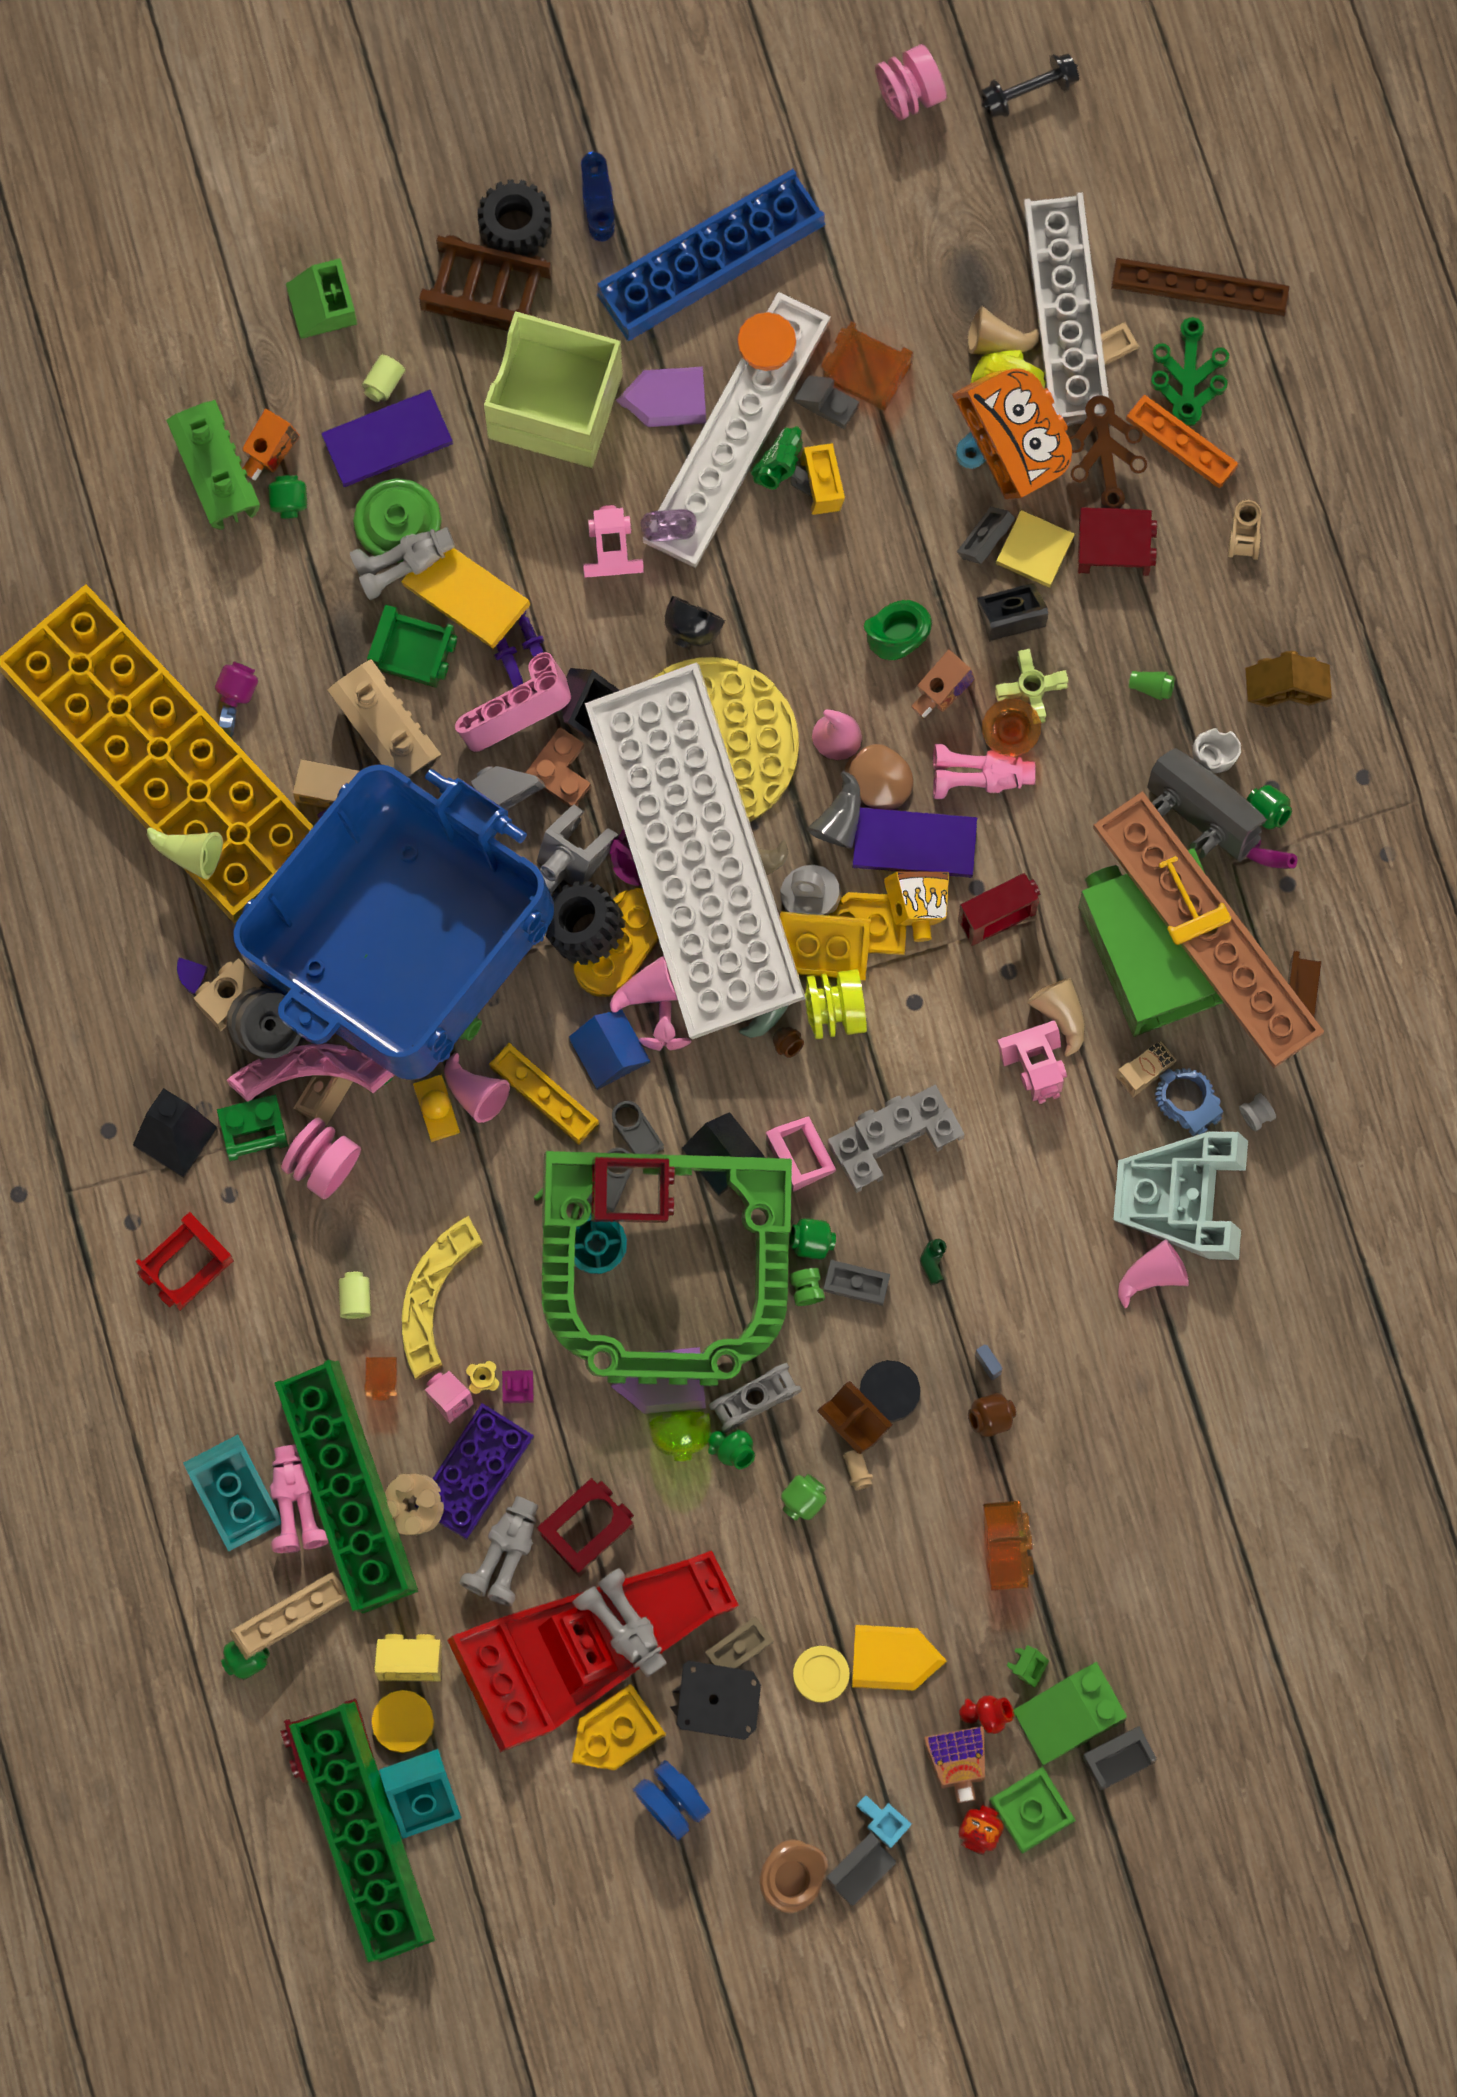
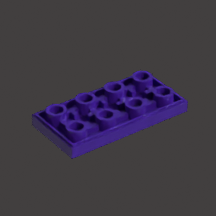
[321,390,453,487]
[853,808,978,878]
[415,1403,534,1540]

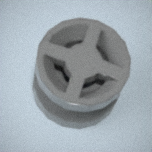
[1239,1093,1276,1131]

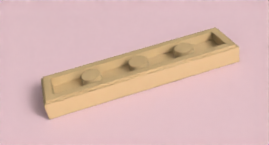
[229,1571,349,1659]

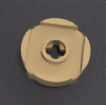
[385,1474,444,1535]

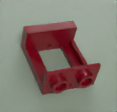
[537,1478,634,1578]

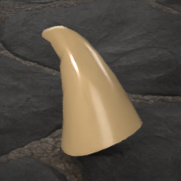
[967,306,1039,355]
[1027,977,1085,1057]

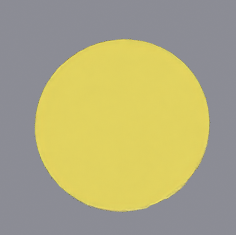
[652,657,799,822]

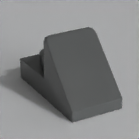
[794,376,859,429]

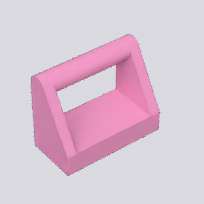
[766,1116,836,1192]

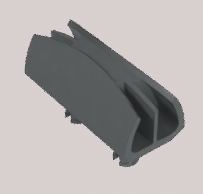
[1147,748,1267,862]

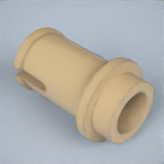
[843,1450,873,1491]

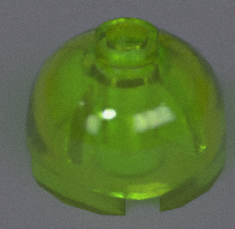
[648,1411,711,1461]

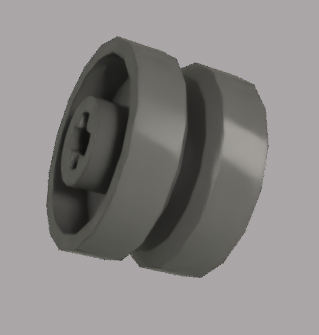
[227,987,301,1058]

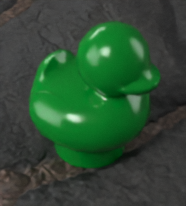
[708,1430,755,1470]

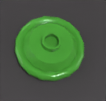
[353,478,442,563]

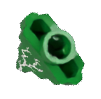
[751,427,803,490]

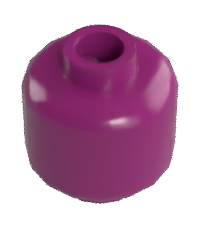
[215,661,258,707]

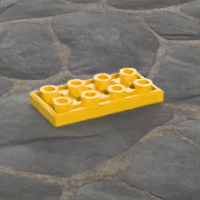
[401,548,531,649]

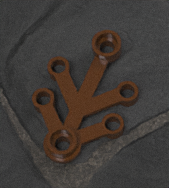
[1069,395,1147,509]

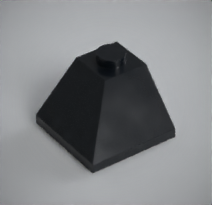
[562,668,620,746]
[133,1088,217,1178]

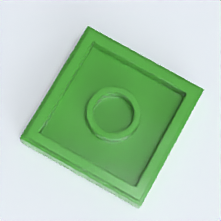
[989,1767,1076,1854]

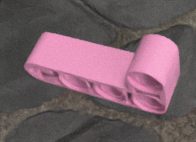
[455,652,571,752]

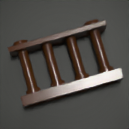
[419,235,552,331]

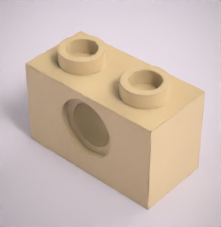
[193,958,264,1032]

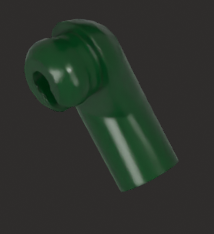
[920,1238,947,1286]

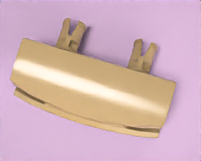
[327,659,441,778]

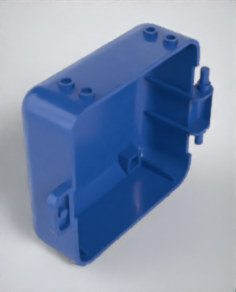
[233,765,554,1080]

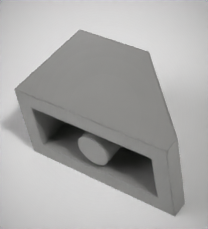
[471,766,546,810]

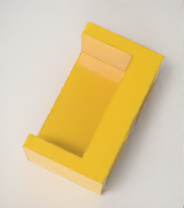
[800,443,845,515]

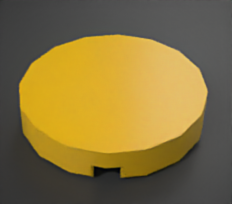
[371,1690,434,1754]

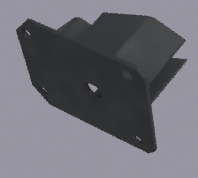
[670,1661,761,1740]

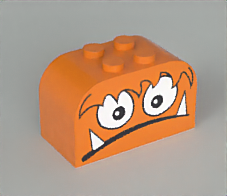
[952,369,1072,499]

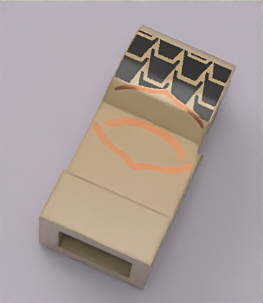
[1116,1041,1177,1098]

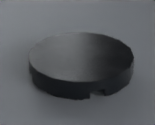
[860,1360,921,1423]

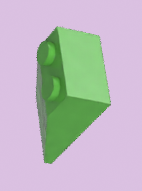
[1013,1662,1127,1766]

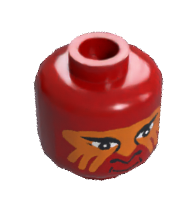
[958,1805,1004,1855]

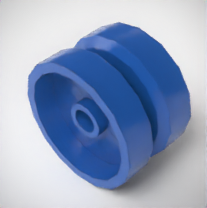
[632,1760,711,1841]

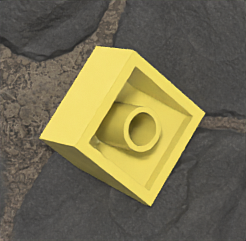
[375,1634,442,1681]

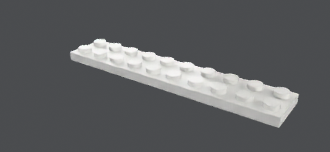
[643,292,830,568]

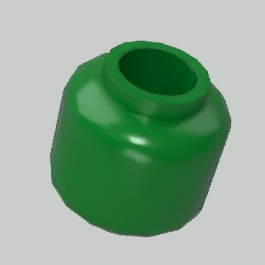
[268,475,308,519]
[1247,785,1292,829]
[789,1218,836,1260]
[221,1641,270,1680]

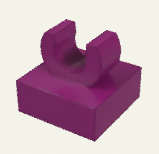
[502,1370,534,1403]

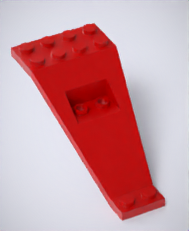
[447,1550,739,1752]

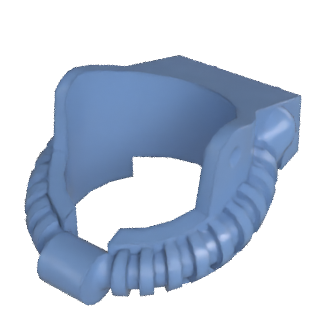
[1155,1068,1223,1136]

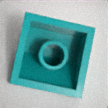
[379,1749,462,1839]

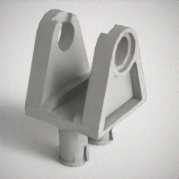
[537,805,619,895]

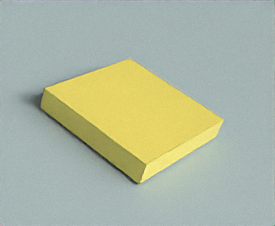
[996,510,1075,588]

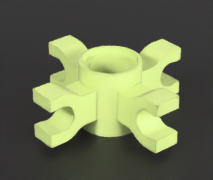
[995,649,1068,725]

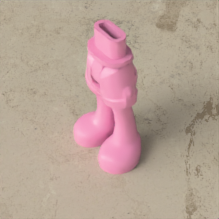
[933,744,1035,799]
[270,1444,329,1553]

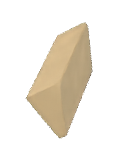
[293,1075,353,1126]

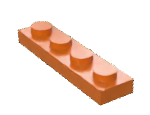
[1126,394,1238,489]

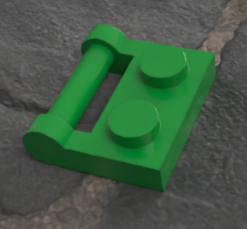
[217,1094,289,1162]

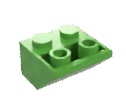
[286,258,357,339]

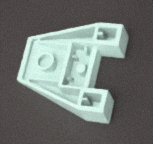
[1113,1132,1248,1260]

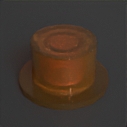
[982,699,1041,757]

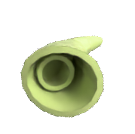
[147,828,223,879]

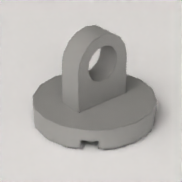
[780,865,841,915]

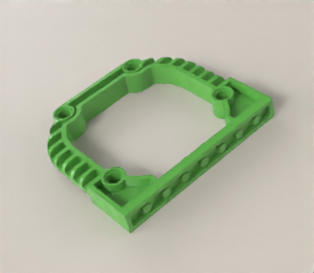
[541,1151,792,1386]

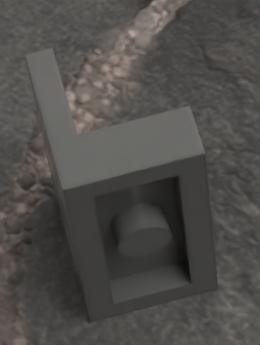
[826,1833,896,1906]

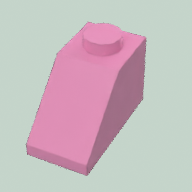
[425,1371,474,1424]

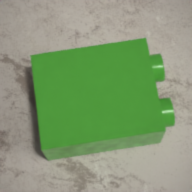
[1078,848,1224,1037]

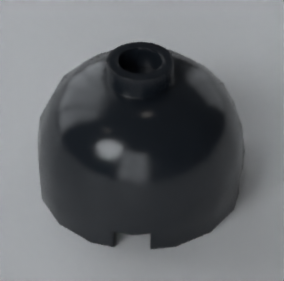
[665,596,726,650]

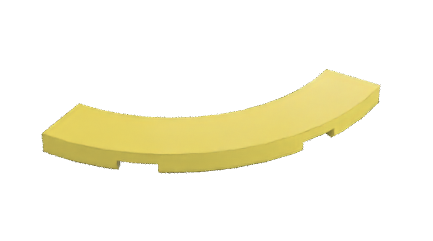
[402,1216,483,1380]

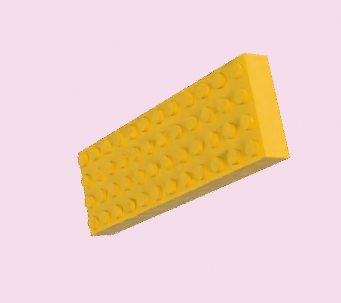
[0,584,314,925]

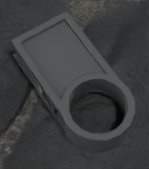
[612,1101,664,1154]
[587,1147,633,1212]

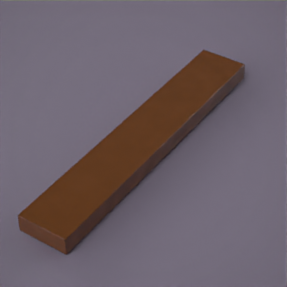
[1111,258,1290,316]

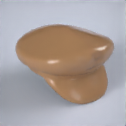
[844,744,913,810]
[760,1840,828,1913]

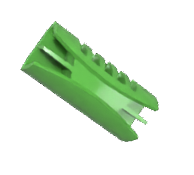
[166,400,260,530]

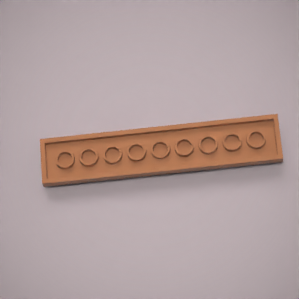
[1093,791,1324,1068]

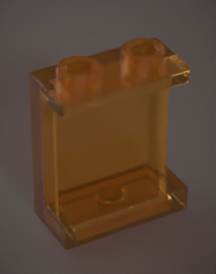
[821,321,914,411]

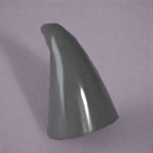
[807,771,861,849]

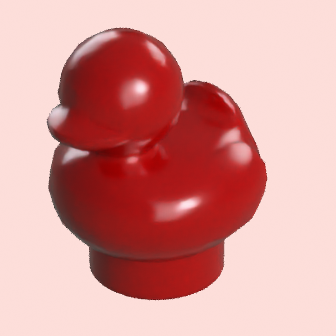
[959,1695,1014,1734]

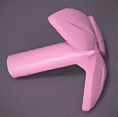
[639,1001,691,1051]

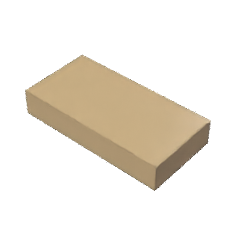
[1101,322,1139,365]

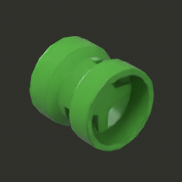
[789,1268,825,1306]

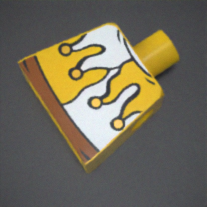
[884,872,949,942]

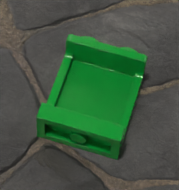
[367,605,458,688]

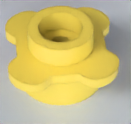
[466,1361,499,1394]

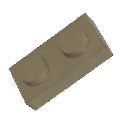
[705,1616,774,1669]

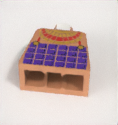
[911,649,975,718]
[923,1726,985,1804]

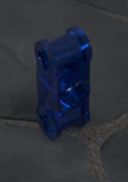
[581,152,615,241]

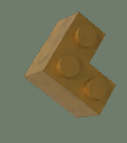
[1245,651,1332,707]

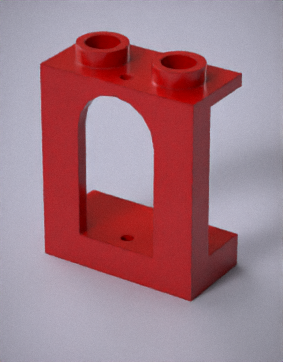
[135,1211,234,1311]

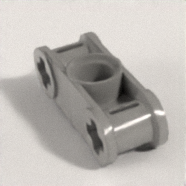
[709,1363,802,1433]

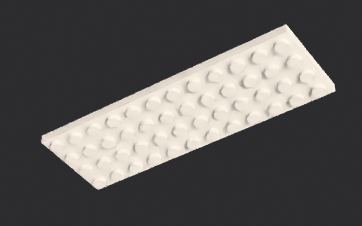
[585,662,806,1040]

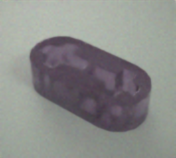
[640,509,697,542]

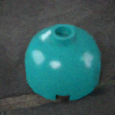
[574,1214,627,1274]

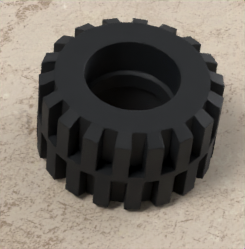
[477,179,552,257]
[546,881,625,965]

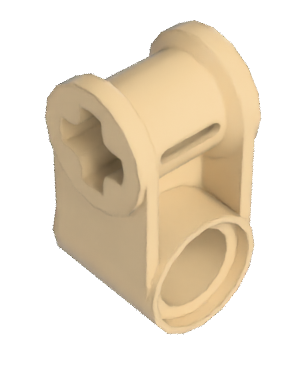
[1228,500,1261,560]

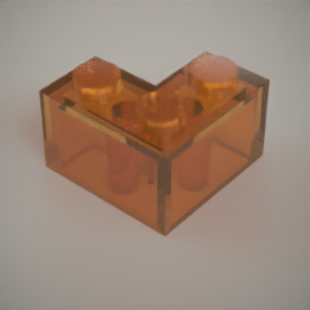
[983,1501,1034,1591]

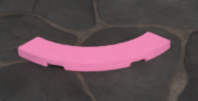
[227,1044,394,1102]

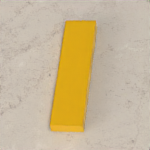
[489,1043,599,1145]

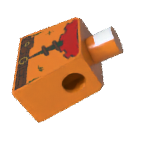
[242,408,300,481]

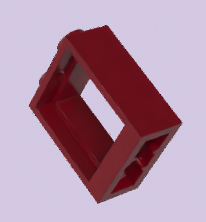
[958,872,1041,946]
[591,1157,675,1223]

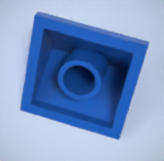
[568,1009,650,1090]

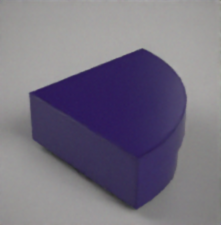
[177,957,208,996]

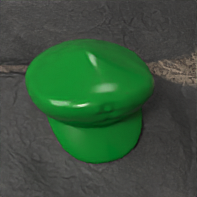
[864,600,932,661]

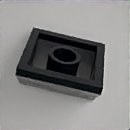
[977,583,1048,641]
[681,1112,766,1196]

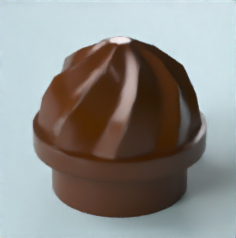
[773,1027,804,1058]

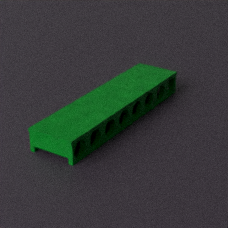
[275,1360,419,1614]
[289,1702,436,1962]

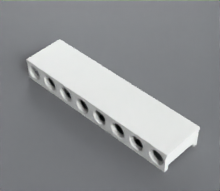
[1024,193,1109,426]

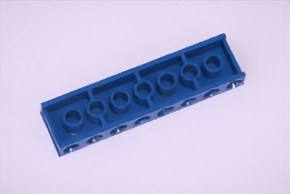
[597,169,826,342]

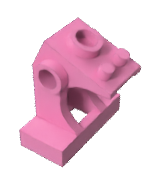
[583,505,644,578]
[998,1020,1067,1104]

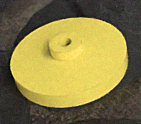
[793,1646,850,1703]

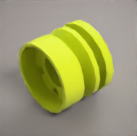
[804,969,867,1039]

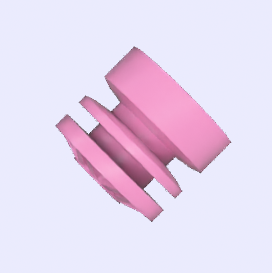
[875,44,946,121]
[281,1117,361,1200]

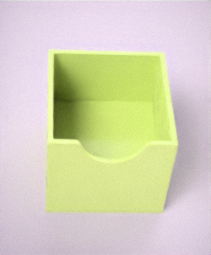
[484,311,622,468]

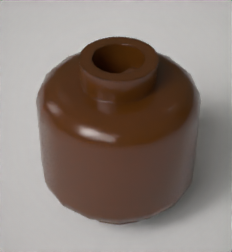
[968,1393,1016,1437]

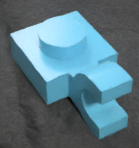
[856,1795,912,1848]

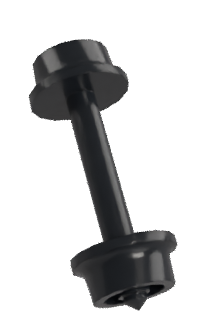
[980,53,1079,118]

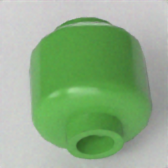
[781,1474,827,1521]

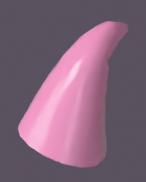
[812,709,862,760]
[610,955,678,1013]
[444,1053,510,1123]
[1118,1239,1189,1308]

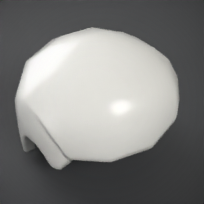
[1192,728,1241,773]

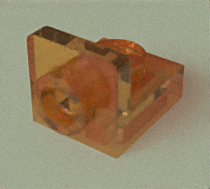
[364,1357,397,1401]

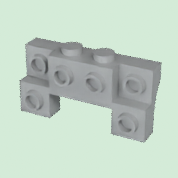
[828,1084,965,1193]

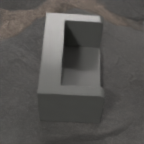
[1082,1726,1157,1792]

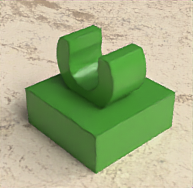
[1007,1645,1050,1688]

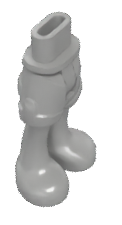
[350,527,456,600]
[459,1496,539,1606]
[573,1568,667,1678]

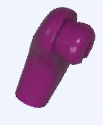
[1246,841,1298,869]

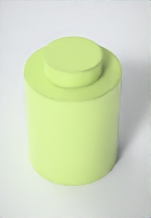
[362,355,405,402]
[339,1272,371,1319]

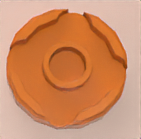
[738,312,796,371]

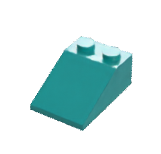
[183,1434,281,1552]

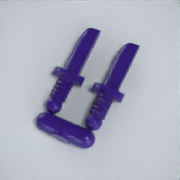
[494,611,544,688]

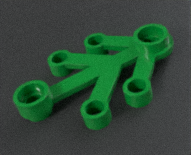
[1150,317,1229,426]

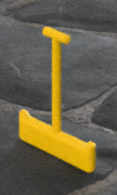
[1159,856,1231,945]

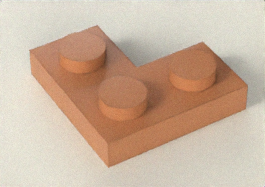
[525,727,591,807]

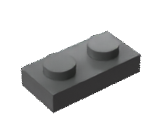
[957,507,1015,564]
[823,1260,890,1306]

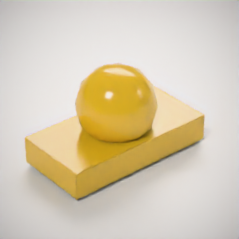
[413,1074,460,1142]

